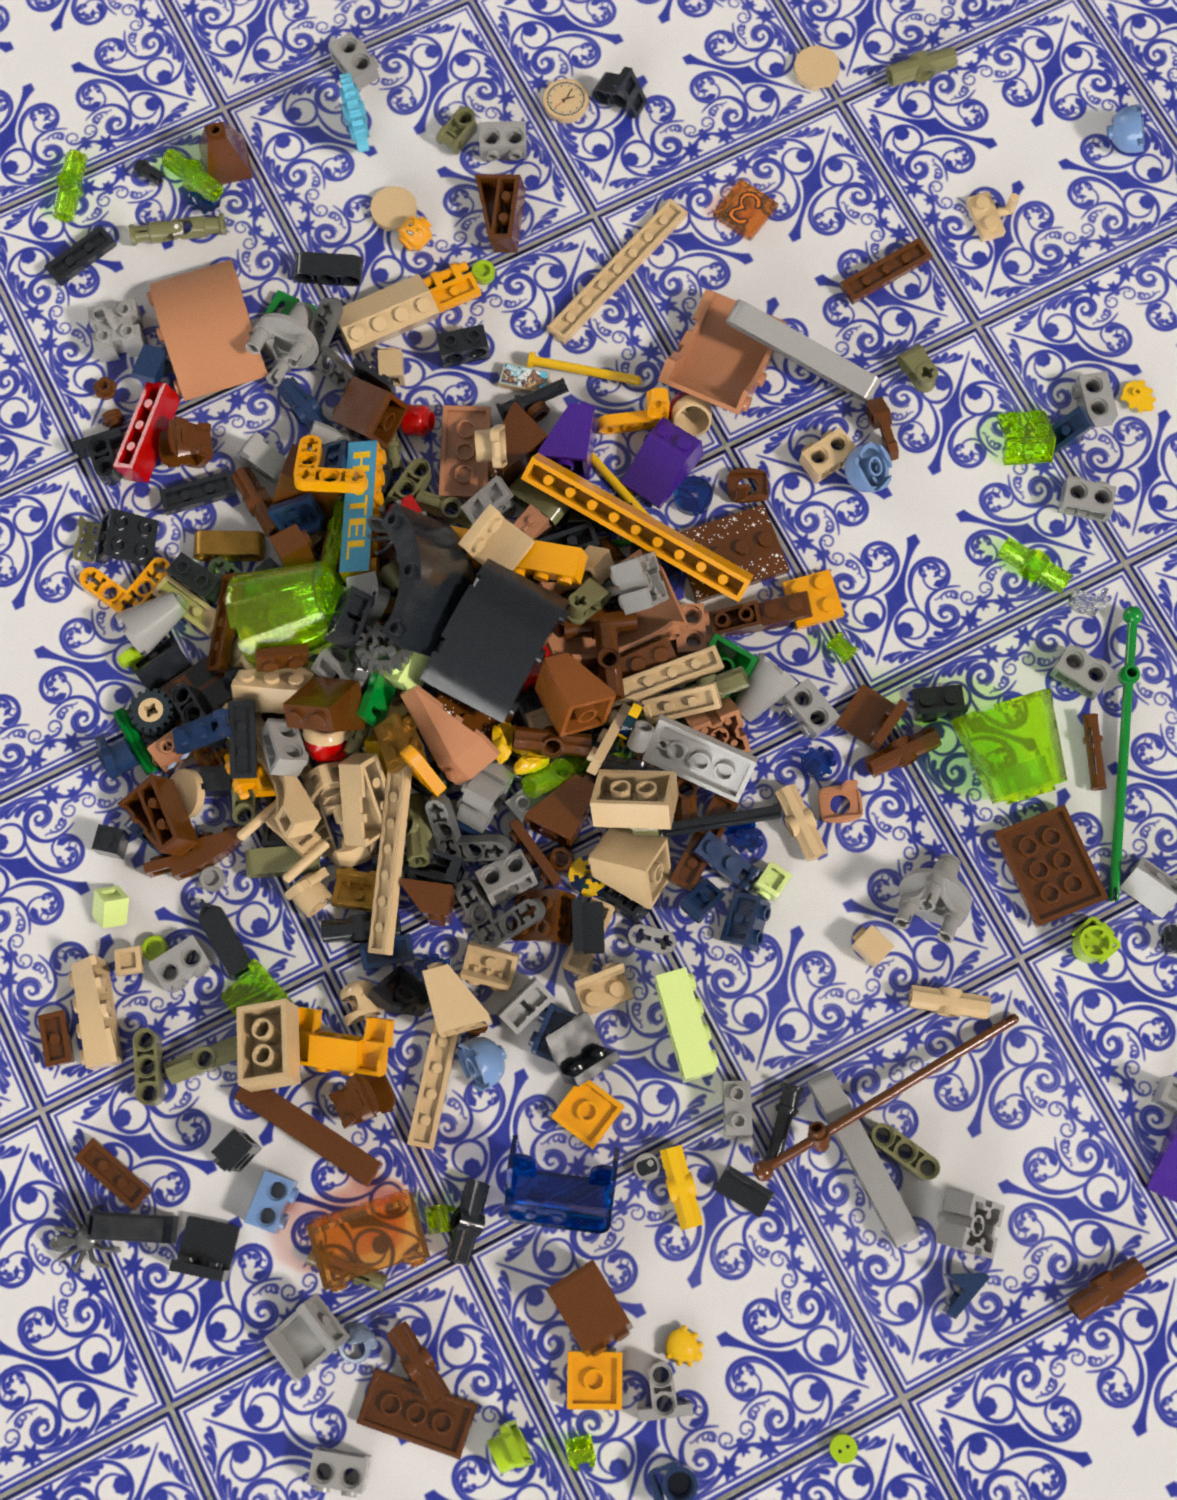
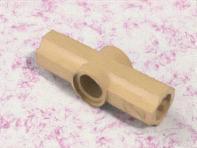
[774,783,828,862]
[908,985,991,1020]

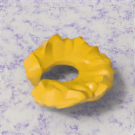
[491,721,550,775]

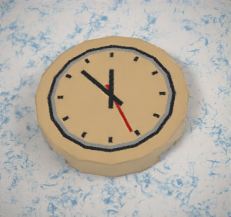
[543,79,589,124]

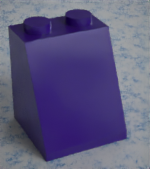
[538,402,597,480]

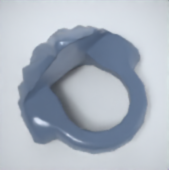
[338,1322,378,1364]

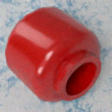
[399,404,435,437]

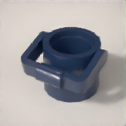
[94,734,140,780]
[648,1461,698,1500]

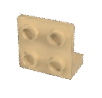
[458,504,535,571]
[574,961,634,1016]

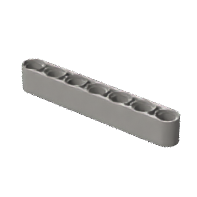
[726,299,881,402]
[807,1070,921,1249]

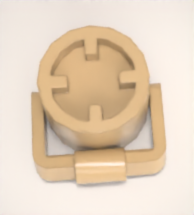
[475,424,507,468]
[285,867,333,917]

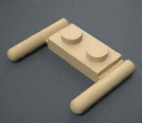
[237,799,330,883]

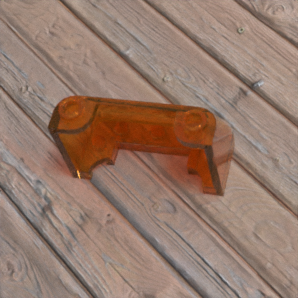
[306,1188,430,1292]

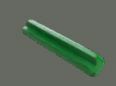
[113,708,158,775]

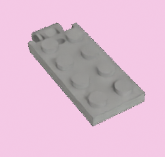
[627,714,759,803]

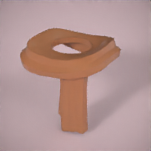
[818,780,863,823]

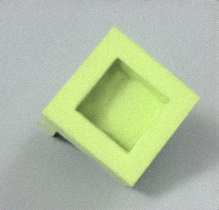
[92,886,129,929]

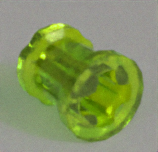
[826,632,859,665]

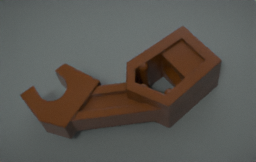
[866,397,899,461]

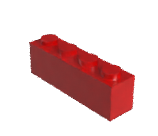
[113,381,181,483]

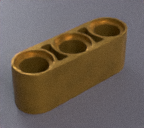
[193,531,265,562]

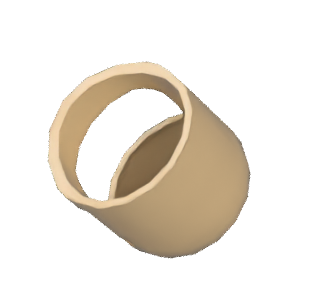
[340,980,383,1027]

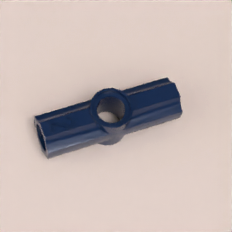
[277,377,334,430]

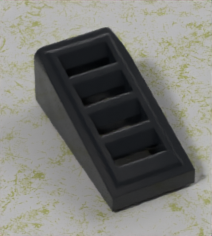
[597,884,652,924]

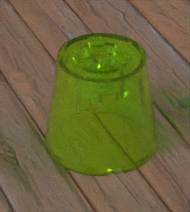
[226,561,345,668]
[950,688,1067,805]

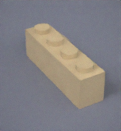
[69,955,124,1070]

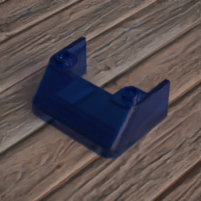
[504,1135,620,1234]

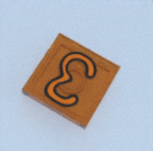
[713,179,779,241]

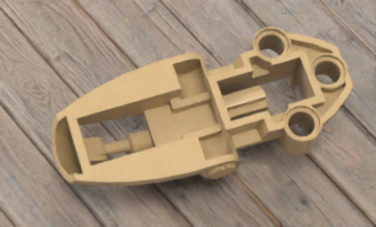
[299,729,377,869]

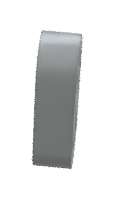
[628,924,676,955]

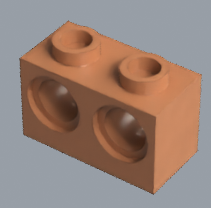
[675,603,711,658]

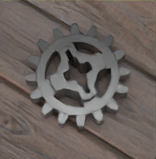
[355,621,413,676]

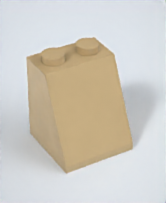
[588,827,672,909]
[422,962,493,1039]

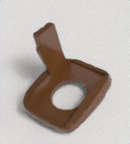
[726,468,769,503]

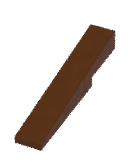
[234,1087,383,1187]

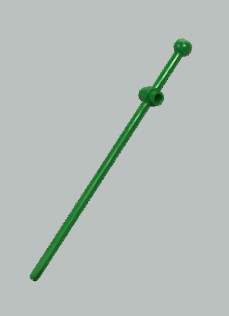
[1108,606,1143,903]

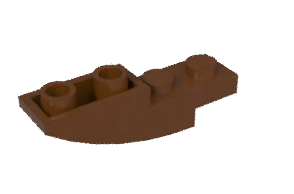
[709,591,813,636]
[143,825,244,881]

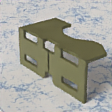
[73,514,101,563]

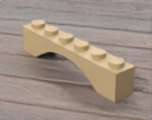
[222,703,321,839]

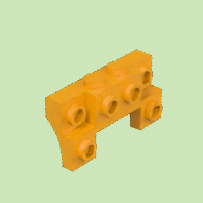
[298,1006,395,1077]

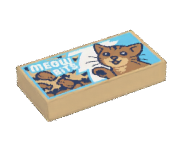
[498,362,551,393]

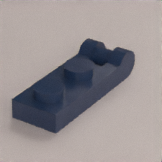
[172,709,233,754]
[691,830,763,894]

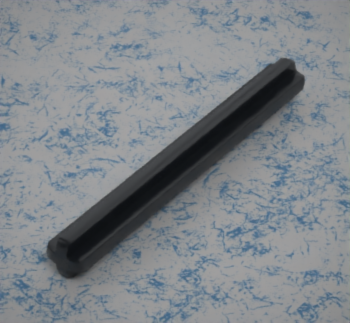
[661,805,782,837]

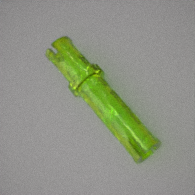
[320,502,344,572]

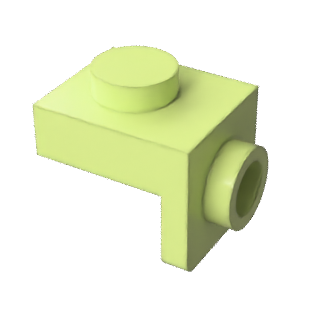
[753,861,792,902]

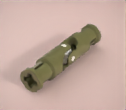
[129,213,227,246]

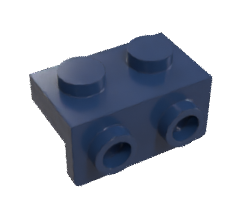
[267,493,326,535]
[528,1003,577,1063]

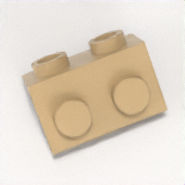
[459,941,520,992]

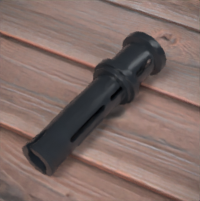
[496,378,569,421]
[764,1082,805,1161]

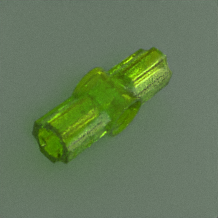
[162,148,224,203]
[52,149,88,223]
[997,537,1073,594]
[521,755,590,799]

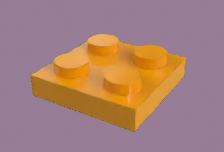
[782,569,845,630]
[551,1080,625,1150]
[567,1351,622,1410]

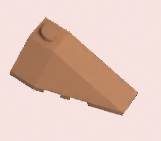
[400,685,501,785]

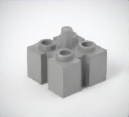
[87,298,147,363]
[607,551,669,615]
[456,760,515,833]
[935,1189,1005,1260]

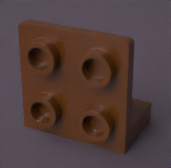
[836,684,909,752]
[512,889,576,946]

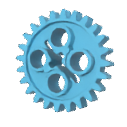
[339,72,370,153]

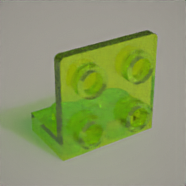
[997,410,1056,466]
[220,959,293,1016]

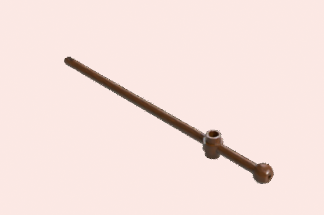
[752,1014,1019,1181]

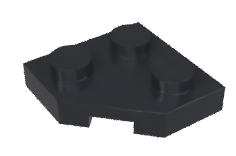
[368,965,431,1017]

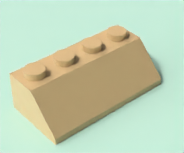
[338,274,440,355]

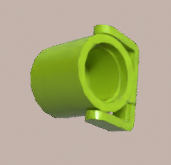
[1072,916,1121,965]
[487,1421,534,1475]

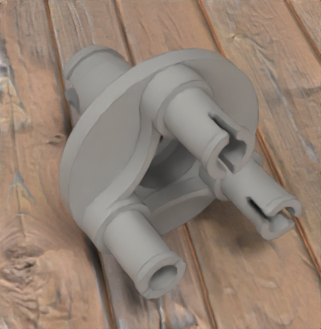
[245,302,319,386]
[893,853,972,943]

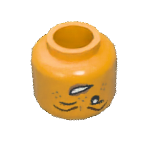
[397,215,432,252]

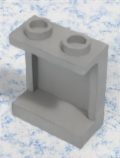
[263,1293,350,1383]

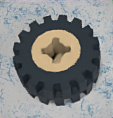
[128,688,178,737]

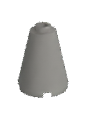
[115,591,188,656]
[733,653,798,723]

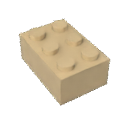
[590,769,678,829]
[236,998,301,1092]

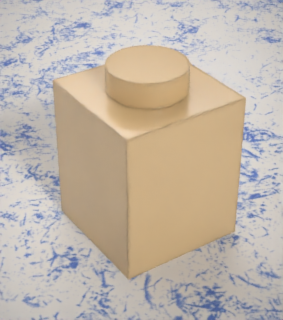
[377,347,405,386]
[581,545,614,585]
[851,925,895,968]

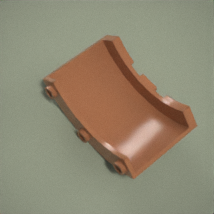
[147,259,268,401]
[658,289,787,415]
[538,548,689,669]

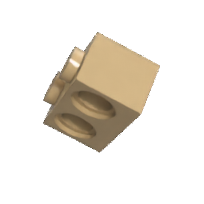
[799,427,856,484]

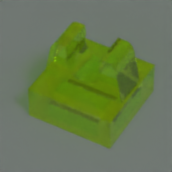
[425,1204,455,1235]
[564,1434,596,1472]

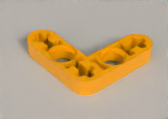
[597,388,670,435]
[293,435,367,493]
[79,557,171,613]
[399,744,447,797]

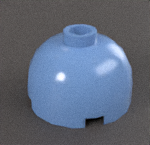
[1108,104,1145,153]
[844,442,892,492]
[458,1037,507,1092]

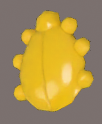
[1120,380,1156,413]
[665,1325,703,1367]

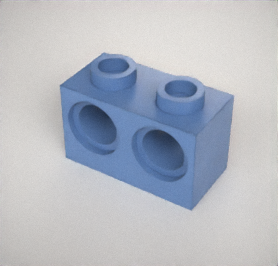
[244,1170,300,1234]

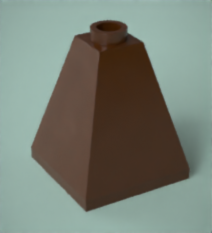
[199,122,254,188]

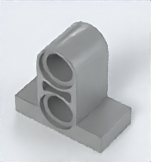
[234,432,287,484]
[461,475,516,524]
[637,1360,694,1422]

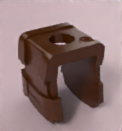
[158,416,213,469]
[328,1072,396,1129]

